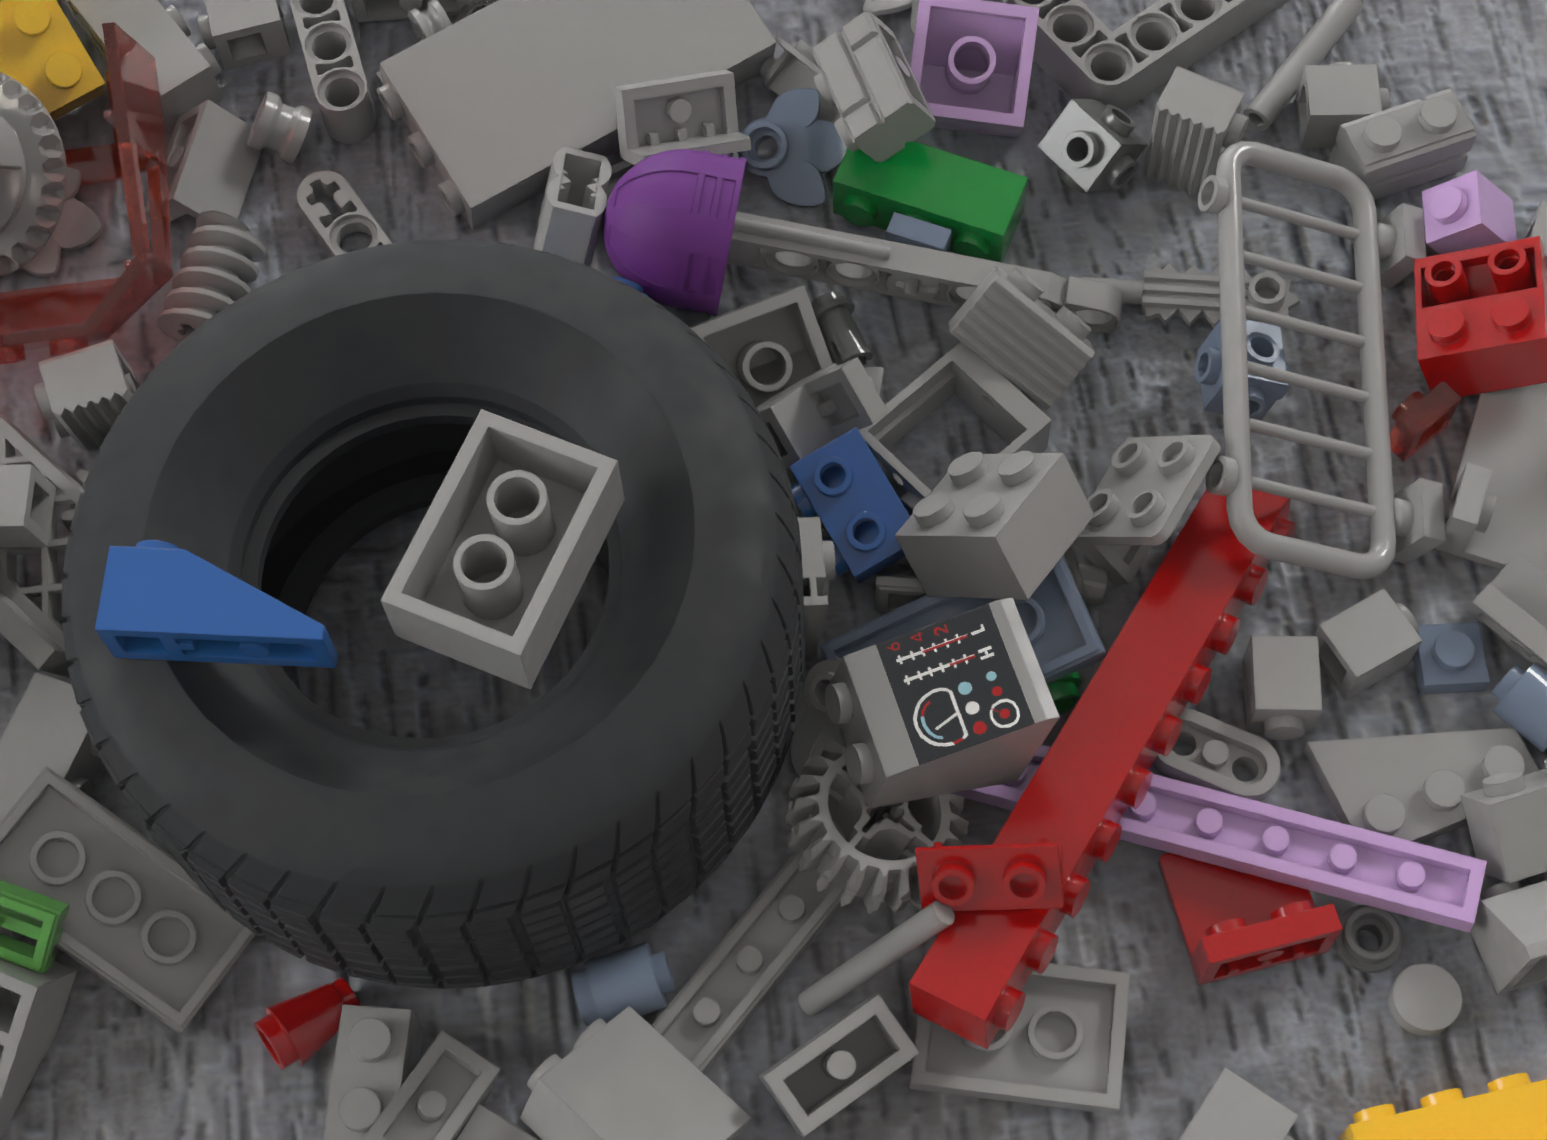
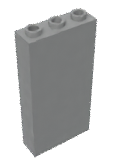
[377,0,777,230]

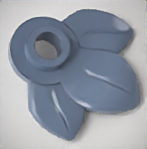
[738,88,848,207]

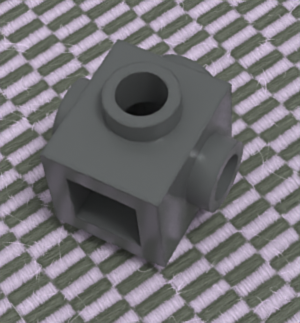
[1038,99,1148,193]

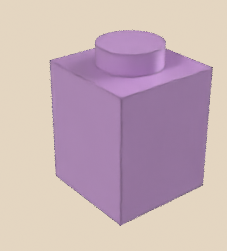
[1422,170,1517,254]

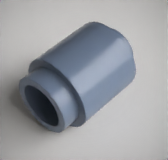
[1491,662,1547,752]
[570,942,676,1026]

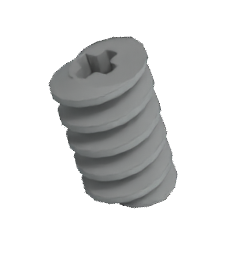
[157,210,267,342]

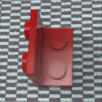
[1158,853,1343,986]

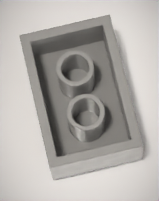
[380,409,625,690]

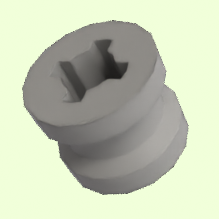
[247,91,313,164]

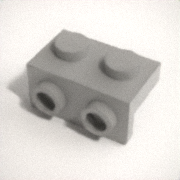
[614,69,751,165]

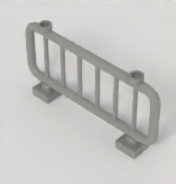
[1198,141,1446,579]

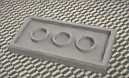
[0,766,257,1035]

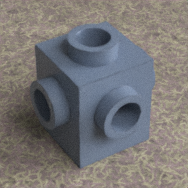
[1195,319,1291,421]

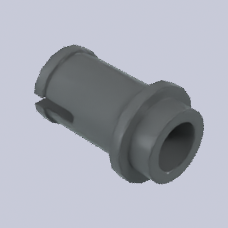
[811,291,873,366]

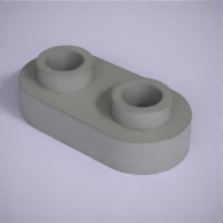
[1153,708,1281,802]

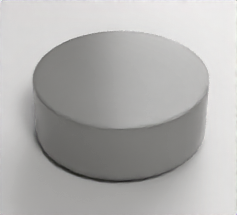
[1388,963,1462,1036]

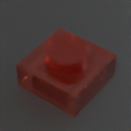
[1390,381,1461,462]

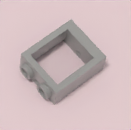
[859,342,1052,516]

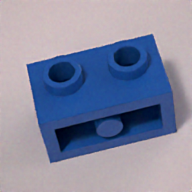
[790,427,910,583]

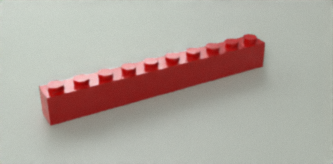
[909,488,1296,1050]

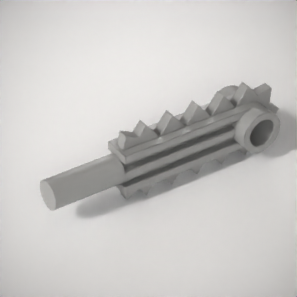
[1083,263,1300,328]

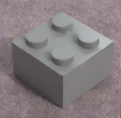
[894,451,1094,600]

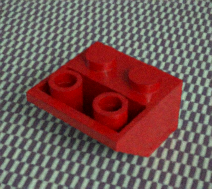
[1414,236,1547,401]

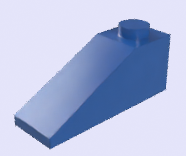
[95,540,338,668]

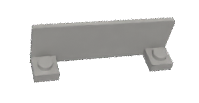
[1435,200,1547,574]

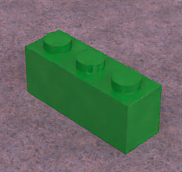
[833,141,1028,263]

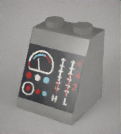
[825,597,1059,809]

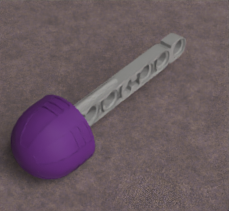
[603,149,1123,334]

